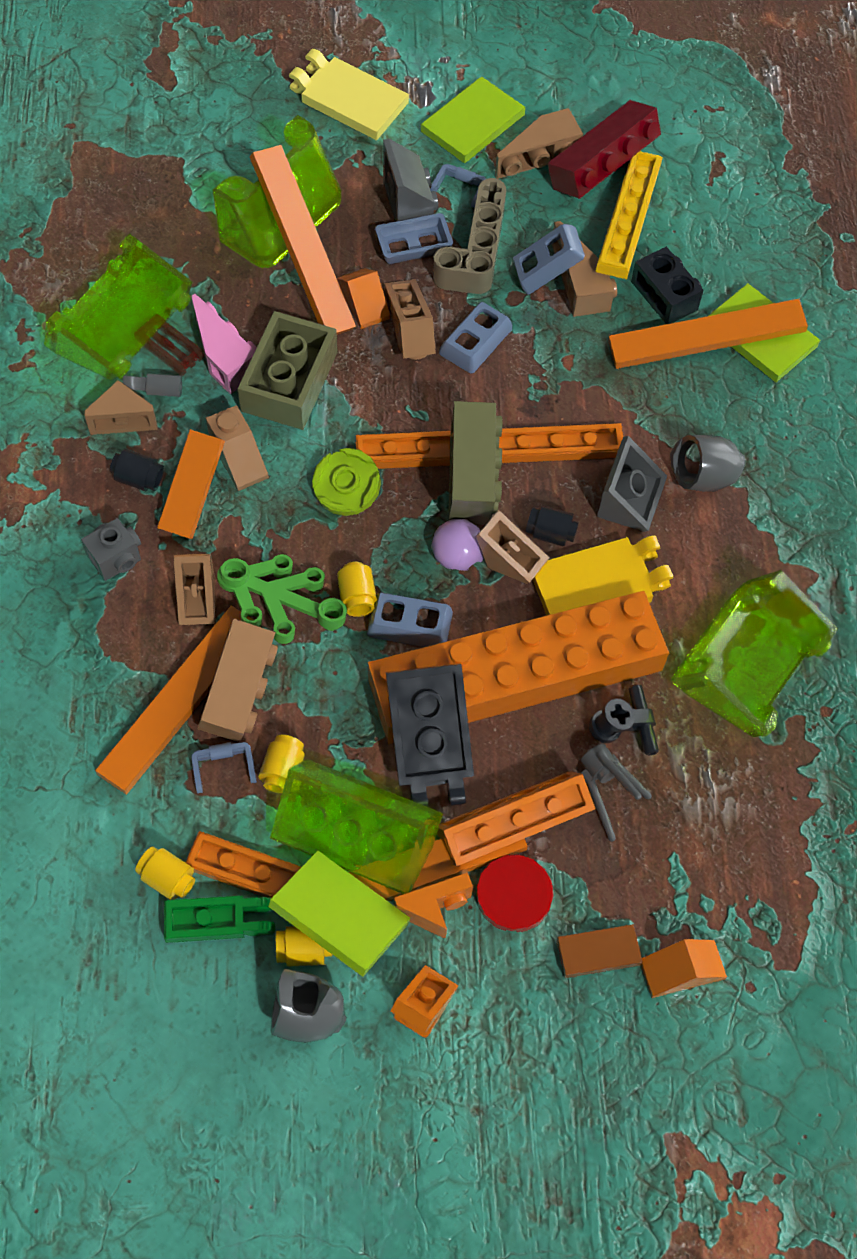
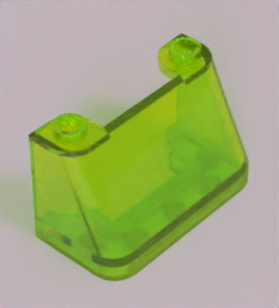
[212,115,342,268]
[44,233,193,380]
[672,570,839,737]

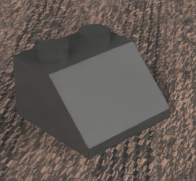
[383,139,438,222]

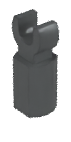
[123,374,182,397]

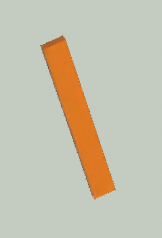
[356,423,623,469]

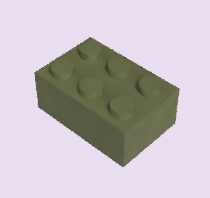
[238,311,338,430]
[448,401,502,525]

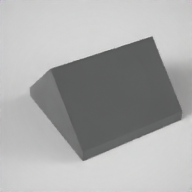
[597,436,667,532]

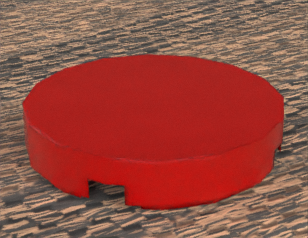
[477,855,554,932]

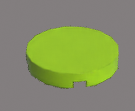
[312,448,381,516]

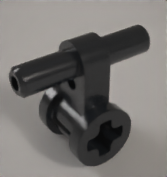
[589,684,659,756]

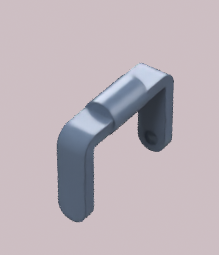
[430,164,486,208]
[192,742,257,794]

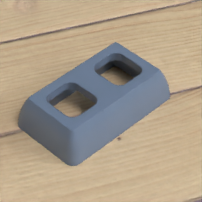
[375,213,453,264]
[513,224,585,295]
[439,302,513,373]
[367,592,453,647]

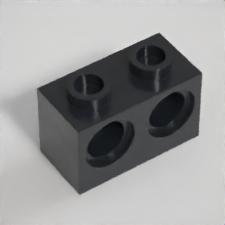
[631,246,704,324]

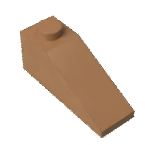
[552,221,617,317]
[384,279,436,360]

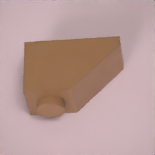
[206,405,269,491]

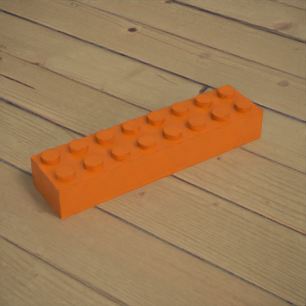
[368,591,669,744]

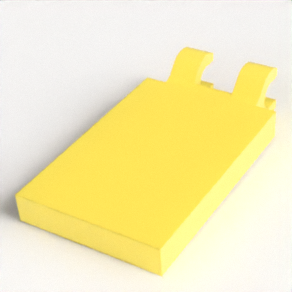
[289,49,409,140]

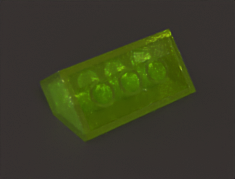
[270,759,443,894]

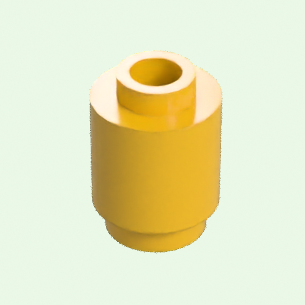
[337,561,377,617]
[258,735,305,793]
[135,846,195,900]
[276,926,332,967]

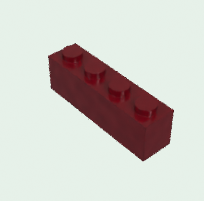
[548,100,661,199]

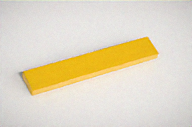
[596,151,663,280]

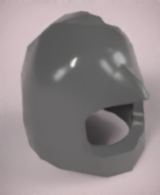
[670,435,746,492]
[271,969,347,1043]

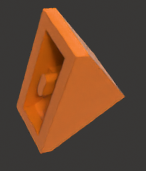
[336,268,390,329]
[641,939,727,998]

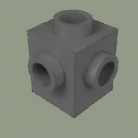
[81,518,141,581]

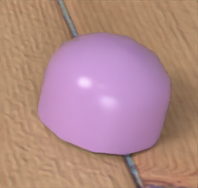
[431,519,484,571]

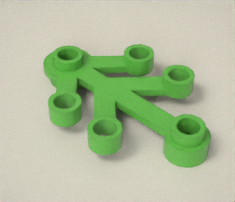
[217,554,347,644]

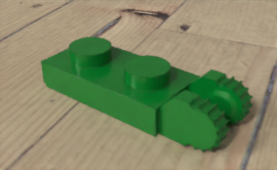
[164,896,275,943]

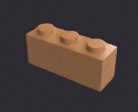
[197,619,278,742]

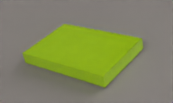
[421,76,526,163]
[709,283,820,383]
[268,851,411,977]

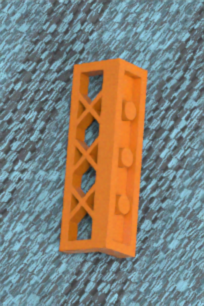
[434,771,595,866]

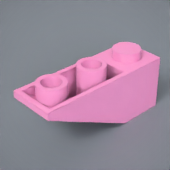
[191,294,257,394]

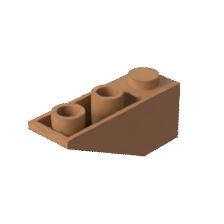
[495,108,583,179]

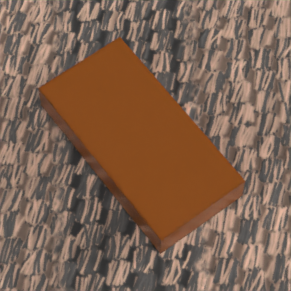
[557,924,643,978]

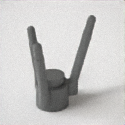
[581,744,652,842]

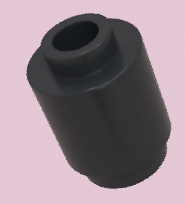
[110,449,164,492]
[526,505,579,547]

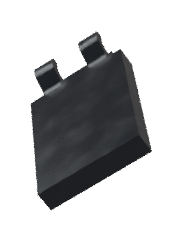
[385,663,474,811]

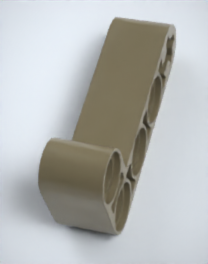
[433,178,506,294]

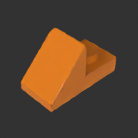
[394,872,473,938]
[390,965,459,1038]

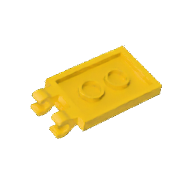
[532,536,673,615]

